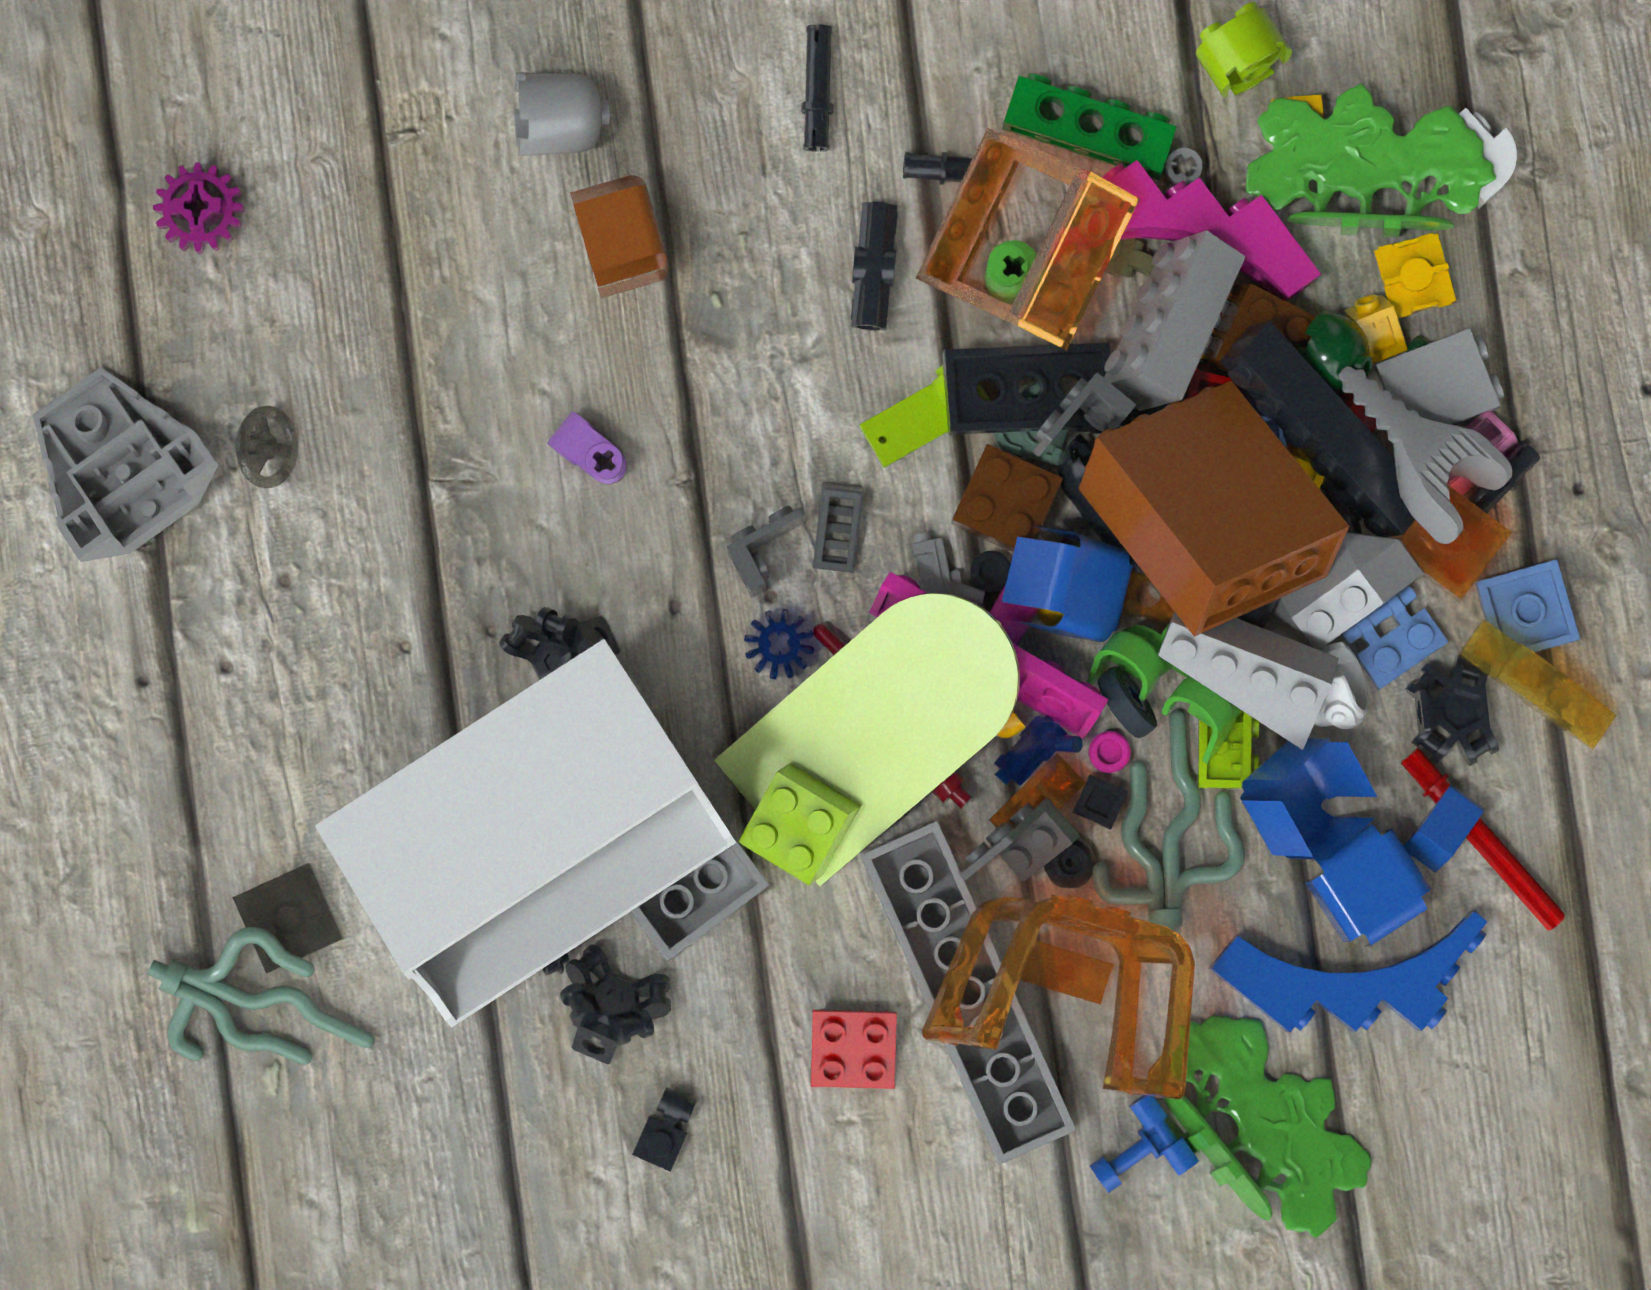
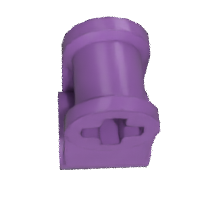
[547,411,627,484]

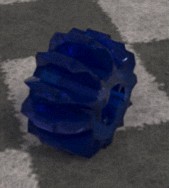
[744,609,815,680]

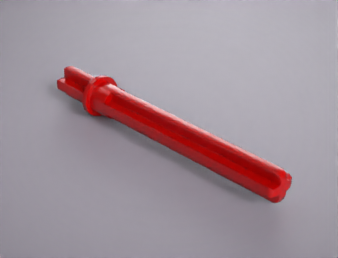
[1401,747,1565,931]

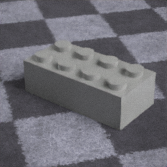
[1104,230,1246,411]

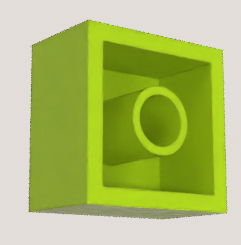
[738,763,861,886]

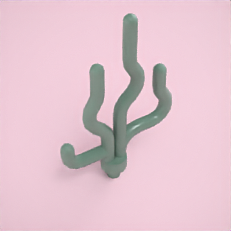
[1092,710,1245,944]
[147,927,375,1065]

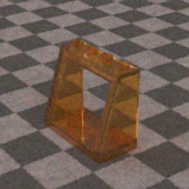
[916,128,1140,350]

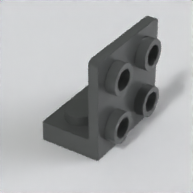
[1032,373,1136,457]
[727,505,806,598]
[959,798,1081,882]

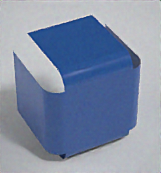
[1002,526,1133,642]
[1240,738,1377,860]
[1305,824,1431,947]

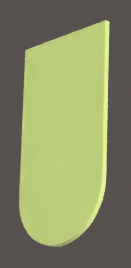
[714,593,1020,886]

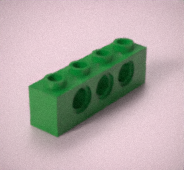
[1002,73,1177,180]

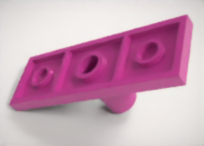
[869,571,1108,739]

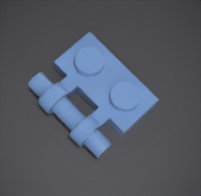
[1341,585,1448,690]

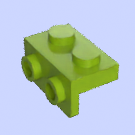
[1197,709,1259,789]

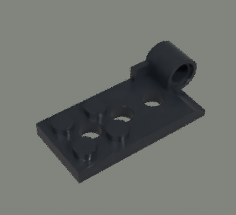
[942,342,1131,435]

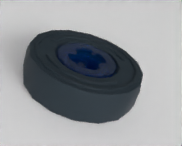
[1097,666,1157,738]

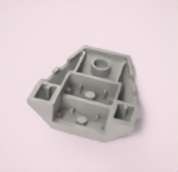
[33,367,218,562]

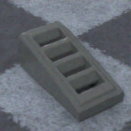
[813,482,864,573]

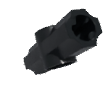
[851,202,898,331]

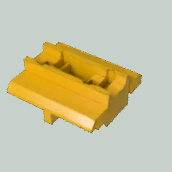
[1374,233,1457,319]

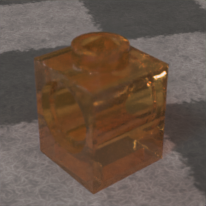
[1122,570,1174,623]

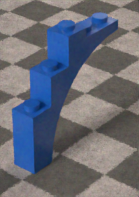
[1208,911,1487,1033]

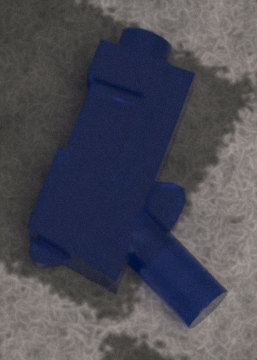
[994,715,1083,787]

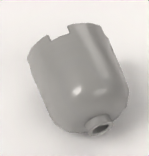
[514,72,610,156]

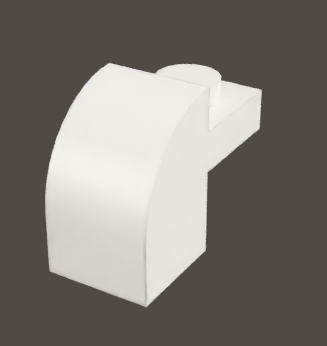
[1459,108,1517,209]

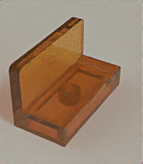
[1020,940,1114,1005]

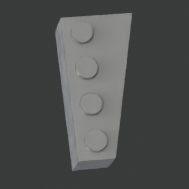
[1158,612,1339,750]

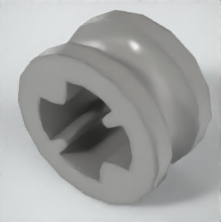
[1164,148,1202,186]

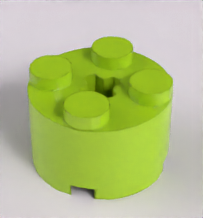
[1195,1,1292,97]

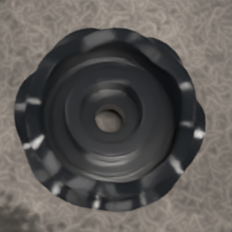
[1043,838,1096,888]

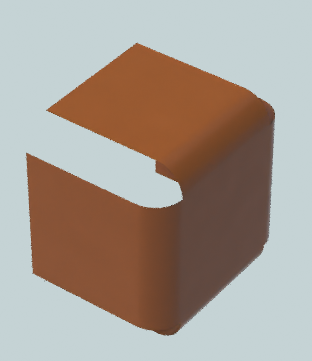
[570,175,669,298]

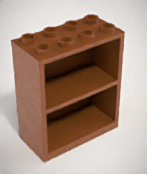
[1079,381,1349,637]

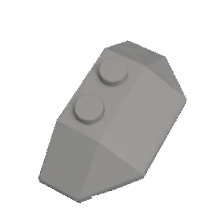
[1266,532,1425,650]

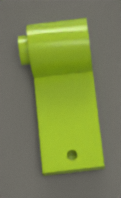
[859,365,990,468]

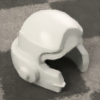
[1315,642,1368,729]

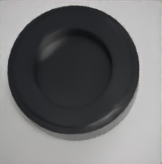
[970,551,1011,593]

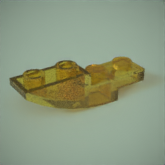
[1457,620,1617,750]

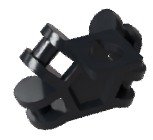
[499,607,620,680]
[1405,654,1499,766]
[560,944,671,1064]

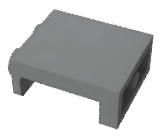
[1375,328,1504,425]

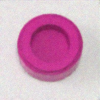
[1088,731,1131,774]

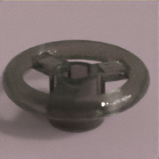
[236,405,298,489]

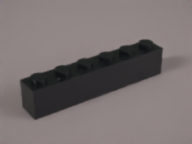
[1220,321,1415,538]

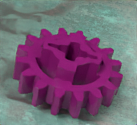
[153,162,245,254]

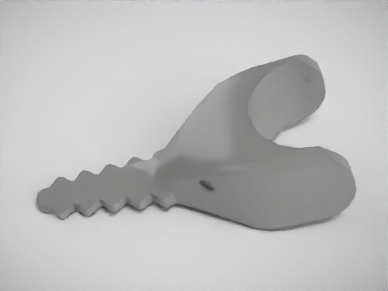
[1338,366,1512,544]

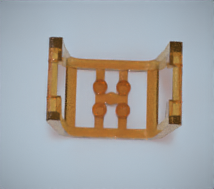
[922,895,1195,1099]

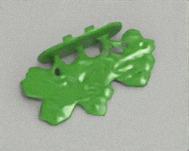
[1246,83,1496,237]
[1162,1015,1371,1238]

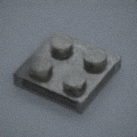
[232,863,344,974]

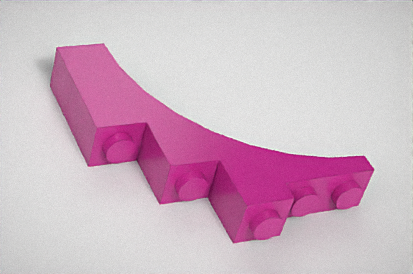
[1042,160,1321,302]

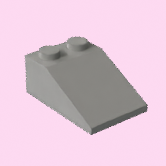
[630,828,769,962]

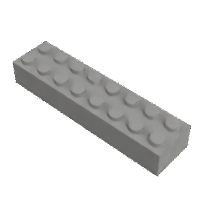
[860,821,1076,1165]

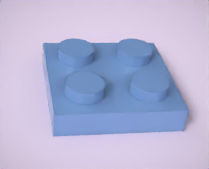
[1475,559,1580,663]

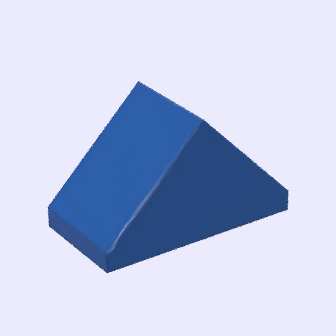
[1403,784,1485,873]

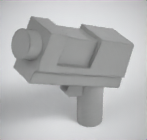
[911,532,985,606]

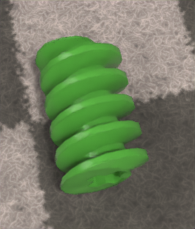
[985,240,1040,305]

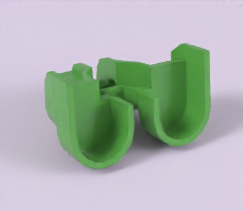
[1087,625,1240,764]

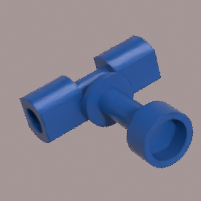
[1089,1091,1199,1193]

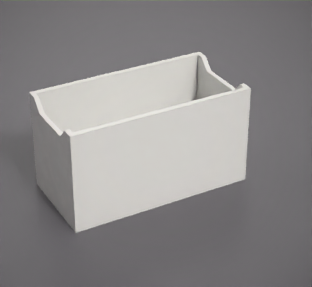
[315,639,736,1027]

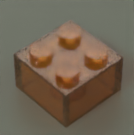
[1401,484,1512,602]

